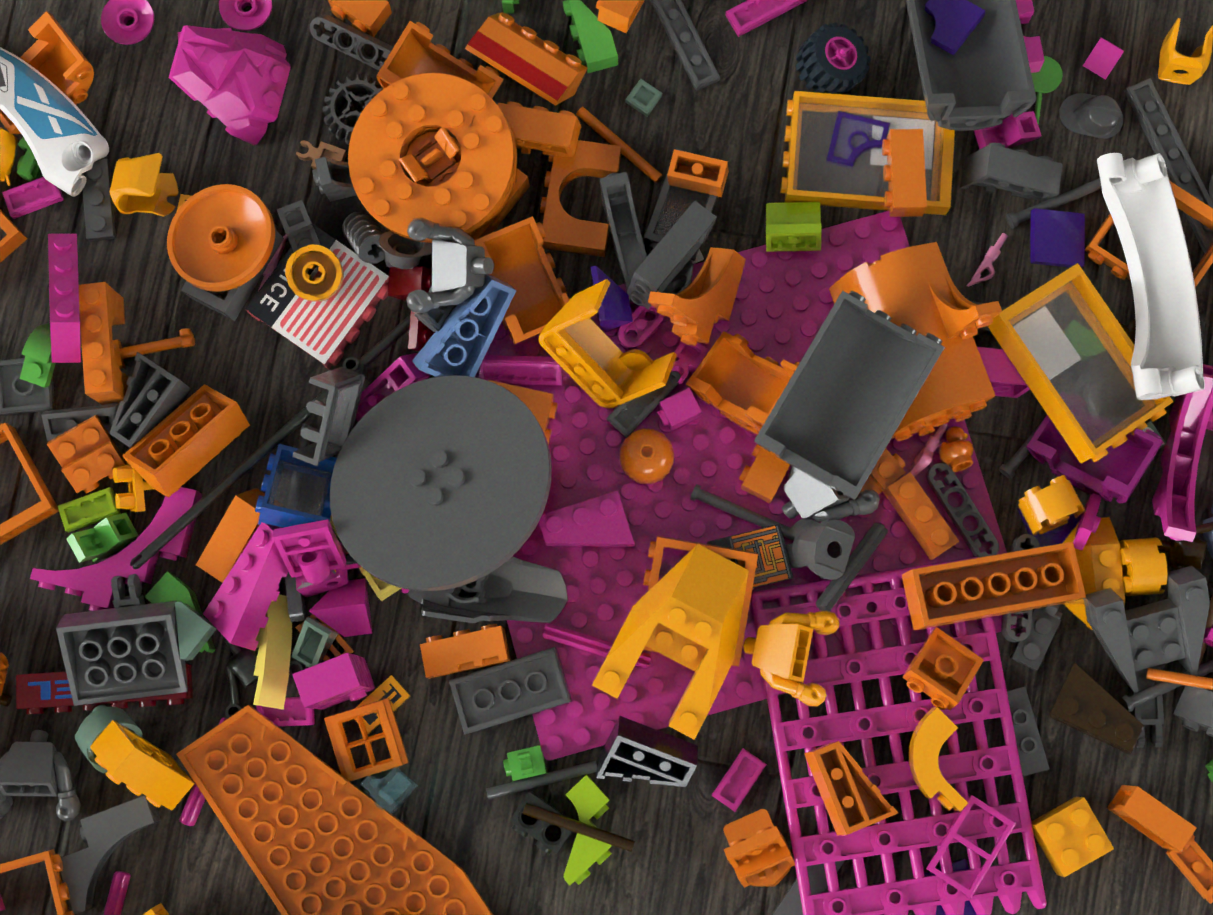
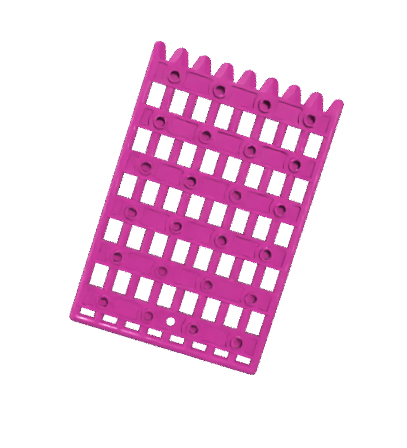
[751,557,1047,915]

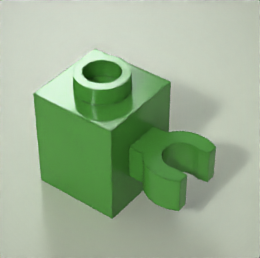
[503,745,547,781]

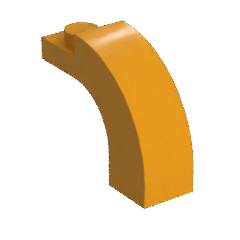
[909,707,968,811]

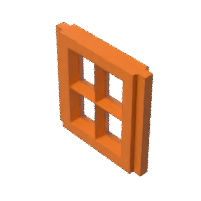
[324,698,409,781]

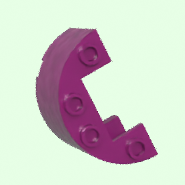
[1027,392,1163,503]

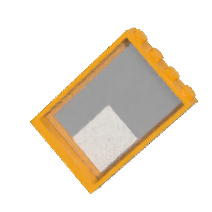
[780,91,955,215]
[987,263,1173,463]

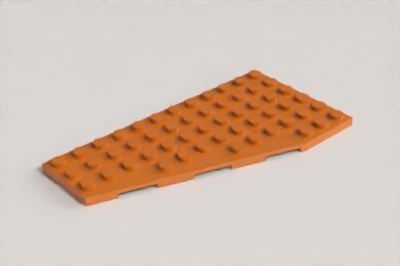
[176,705,493,915]

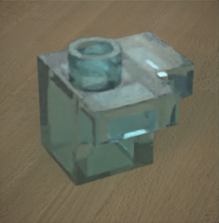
[361,767,418,813]

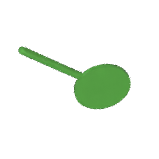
[1031,56,1063,126]

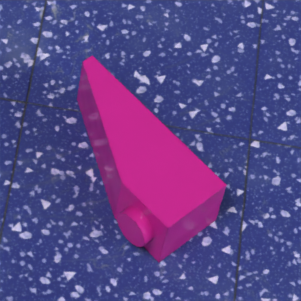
[356,353,431,422]

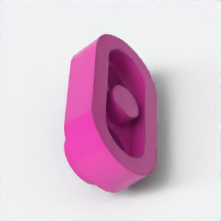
[618,306,664,350]

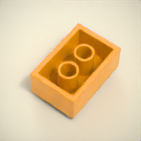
[90,720,195,810]

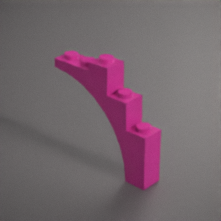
[1152,364,1213,542]
[30,487,203,611]

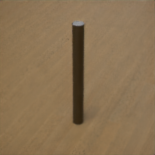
[523,803,635,852]

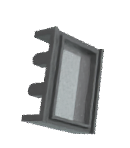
[292,367,366,466]

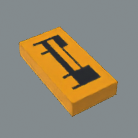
[355,675,410,734]

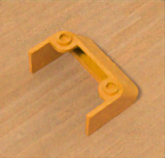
[539,279,677,408]

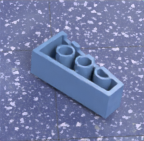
[412,274,517,377]

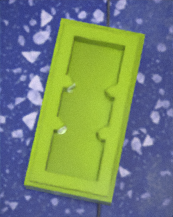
[58,487,121,533]

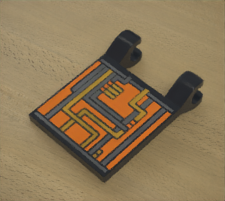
[707,524,794,588]

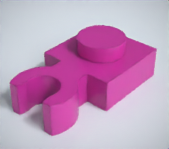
[670,342,709,384]

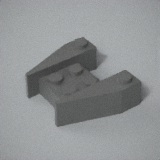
[1084,566,1210,692]

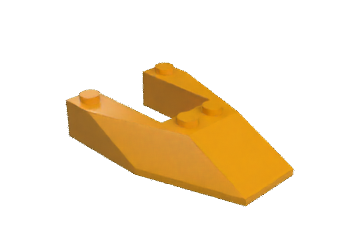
[592,544,749,740]

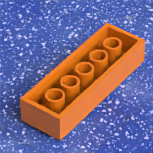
[902,542,1086,630]

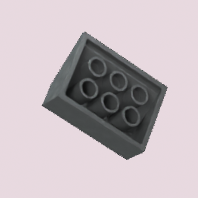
[56,601,188,706]

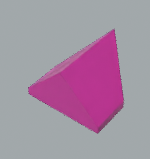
[309,578,373,637]

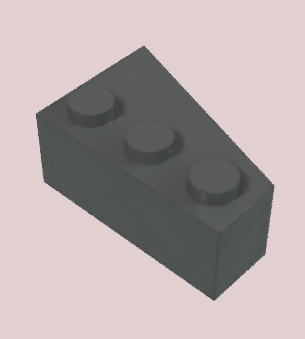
[960,143,1063,201]
[109,352,191,448]
[1173,685,1213,737]

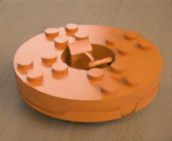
[348,73,517,243]

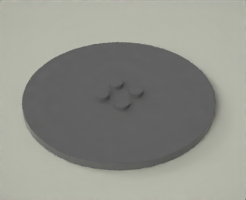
[330,375,552,591]

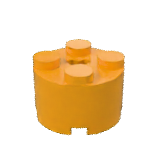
[285,244,344,302]
[1018,475,1085,536]
[1120,538,1167,596]

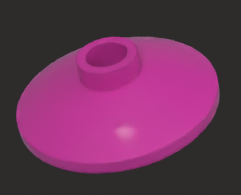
[101,0,155,45]
[219,0,272,31]

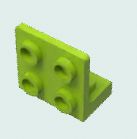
[766,202,822,252]

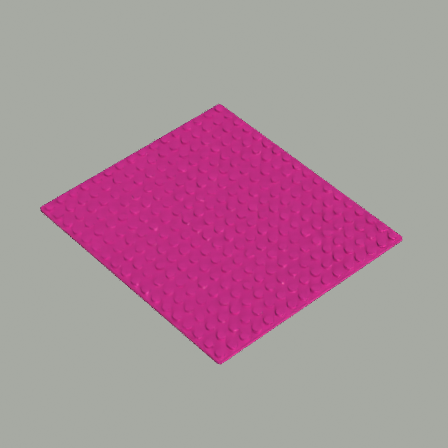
[475,211,1023,761]

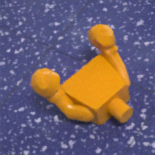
[743,610,839,707]

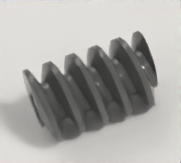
[342,212,385,264]

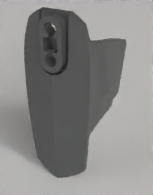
[408,556,568,623]

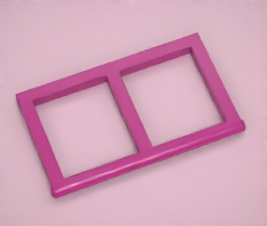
[926,795,1016,899]

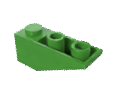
[562,0,618,74]
[145,571,216,653]

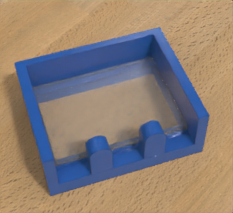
[255,444,337,528]

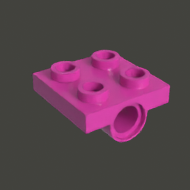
[272,519,346,584]

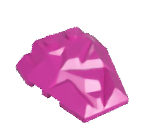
[169,25,291,145]

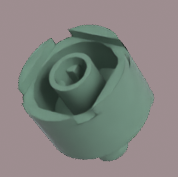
[75,705,143,773]

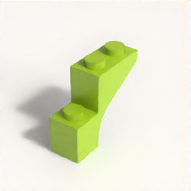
[564,775,612,886]

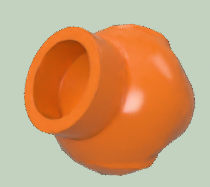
[939,426,974,472]

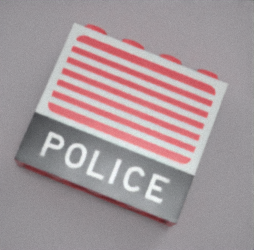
[245,224,389,370]

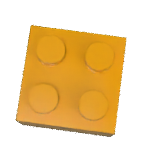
[1032,796,1114,877]

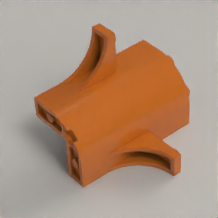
[829,242,1002,442]

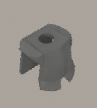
[786,518,855,580]

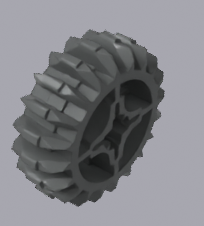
[322,74,383,145]

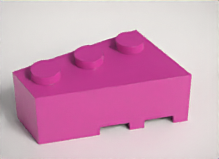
[539,491,635,548]

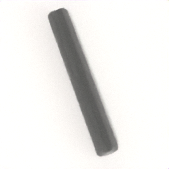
[815,523,888,611]

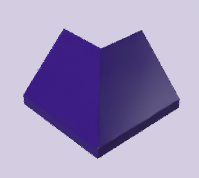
[591,266,633,332]

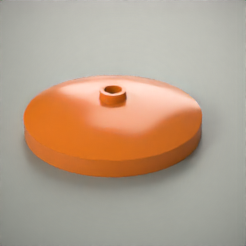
[167,184,275,291]

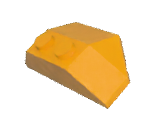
[1063,517,1125,630]

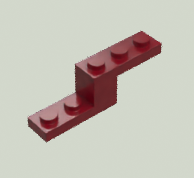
[388,266,435,351]

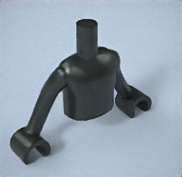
[225,639,305,718]

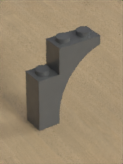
[312,157,357,202]
[600,172,647,302]
[60,795,161,915]

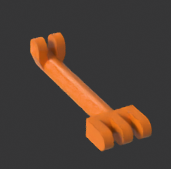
[112,328,195,368]

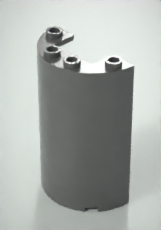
[906,0,1037,131]
[754,291,945,500]

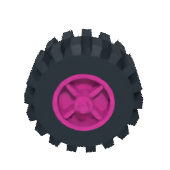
[796,23,871,95]

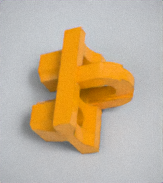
[113,462,154,512]

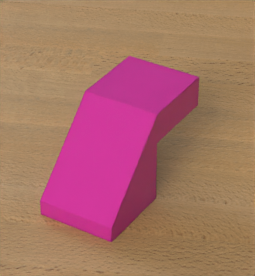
[974,111,1042,149]

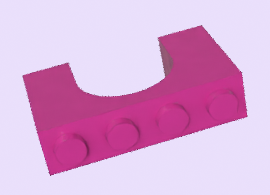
[48,234,81,363]

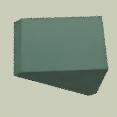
[175,602,217,661]
[291,617,338,667]

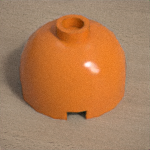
[619,428,674,484]

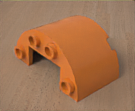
[0,11,94,134]
[377,21,504,98]
[474,216,571,344]
[686,331,799,435]

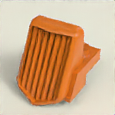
[723,809,795,888]

